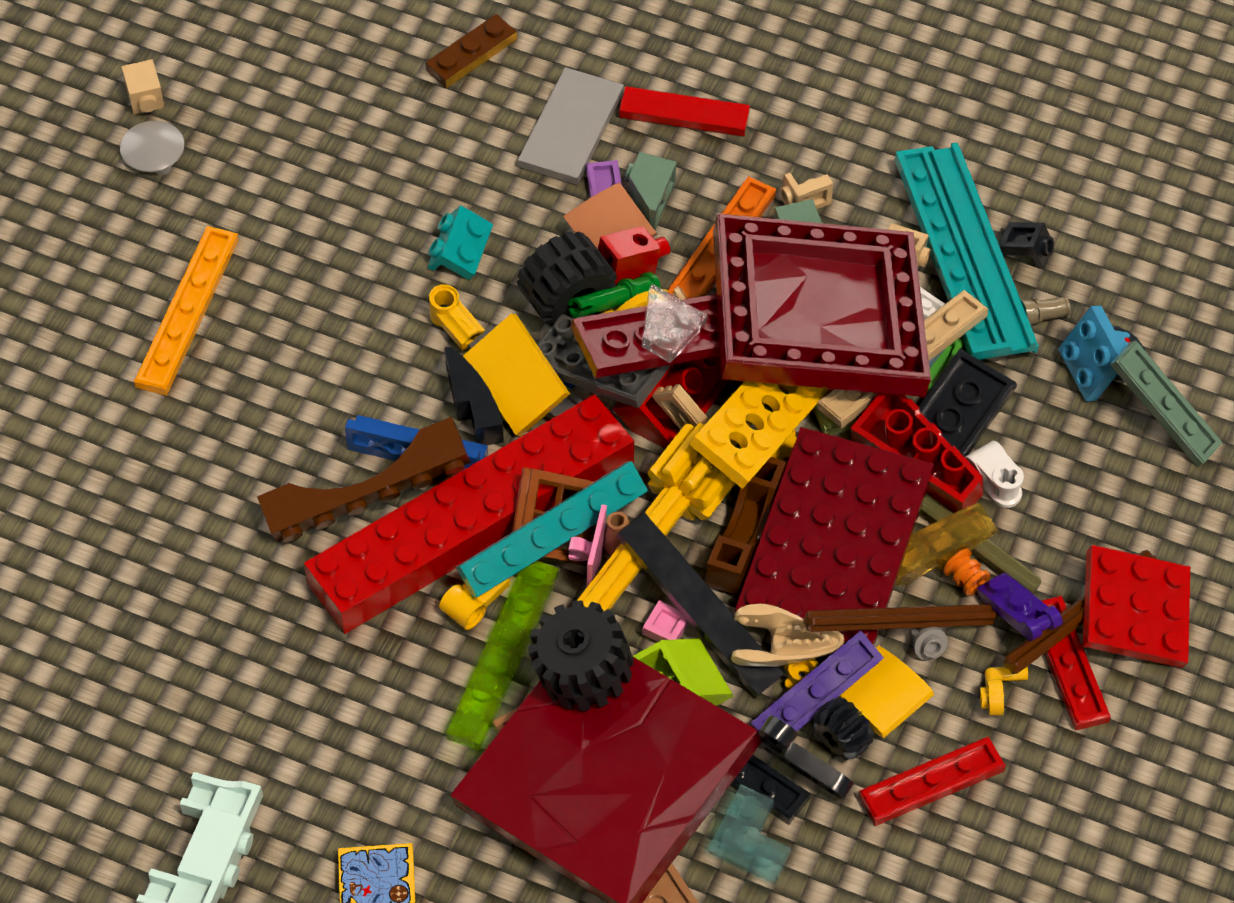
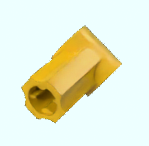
[429,284,485,350]
[439,578,510,630]

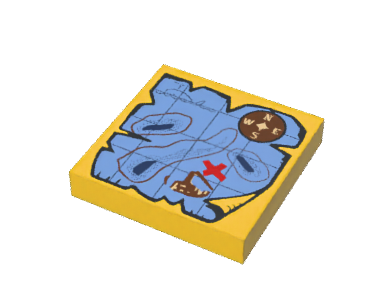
[338,843,416,903]

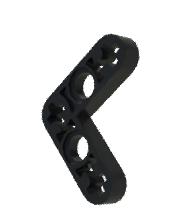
[759,715,854,800]

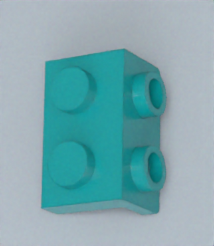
[427,205,493,280]

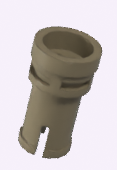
[1021,296,1071,325]

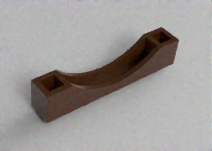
[257,416,471,542]

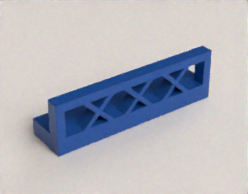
[345,415,488,475]

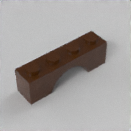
[706,457,786,595]

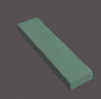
[1110,340,1223,466]

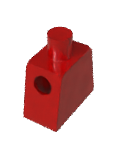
[598,226,671,285]

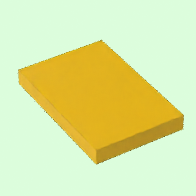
[463,313,570,436]

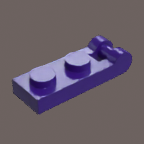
[977,573,1063,641]

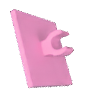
[568,505,607,587]

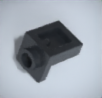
[999,222,1054,268]

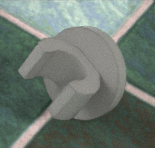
[911,627,948,660]

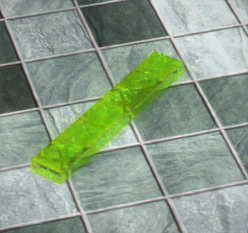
[446,561,559,751]

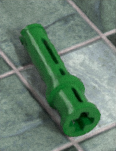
[568,272,661,318]

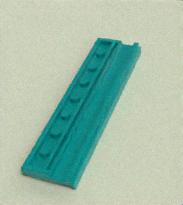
[894,143,1039,360]

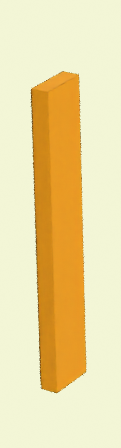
[134,226,239,396]

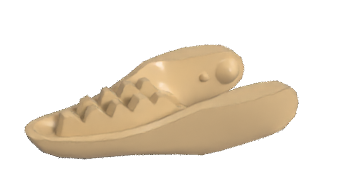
[731,603,844,667]

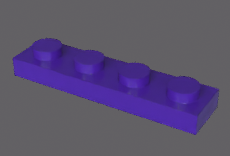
[750,630,884,732]

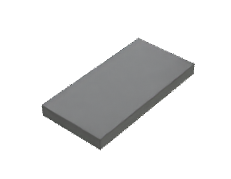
[518,67,624,185]

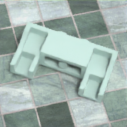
[136,772,263,903]

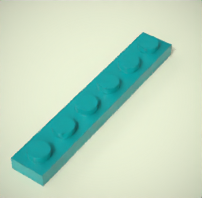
[456,461,648,598]

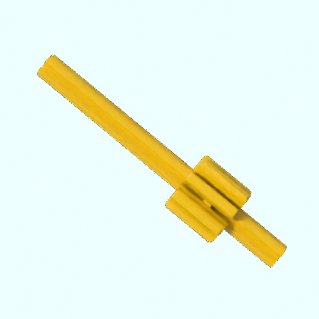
[577,403,764,612]

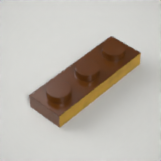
[425,14,517,89]

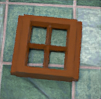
[512,467,596,566]

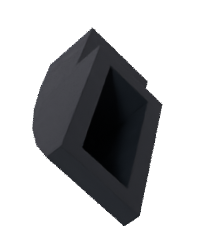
[444,347,504,445]

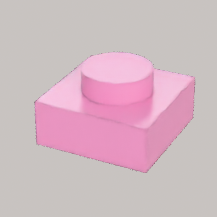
[642,600,690,642]

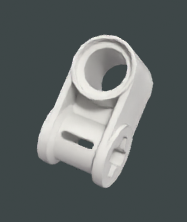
[965,440,1024,508]

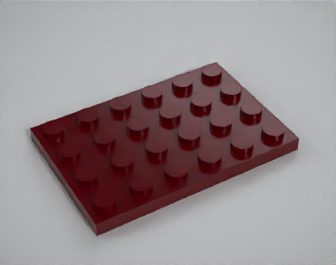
[735,427,934,646]

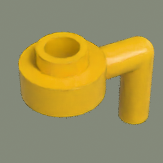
[980,667,1028,716]

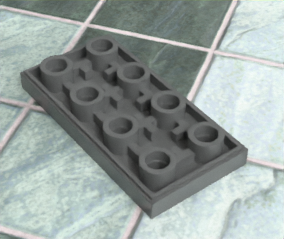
[537,314,672,408]

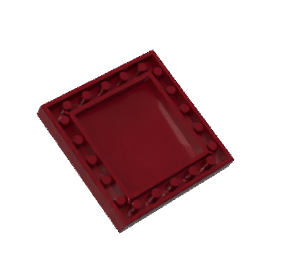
[713,214,931,397]
[450,657,762,903]

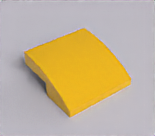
[836,645,934,739]

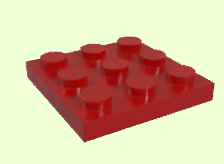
[1083,545,1191,668]

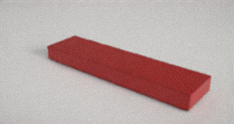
[619,86,750,137]
[1042,596,1111,731]
[858,736,1006,826]

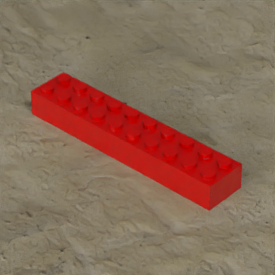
[304,394,634,634]

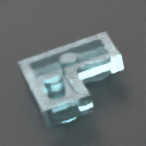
[708,784,791,884]

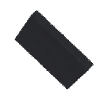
[918,349,1017,457]

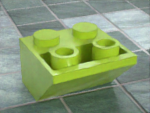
[633,638,733,706]

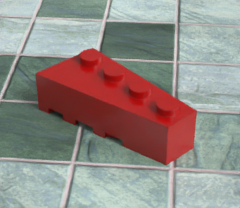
[850,393,983,519]

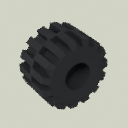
[517,231,617,328]
[528,600,634,711]

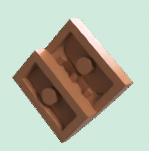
[563,182,657,249]

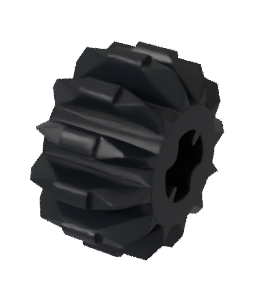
[813,697,874,760]

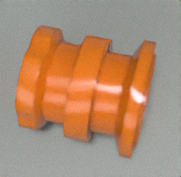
[943,548,990,596]

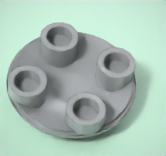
[120,121,184,175]

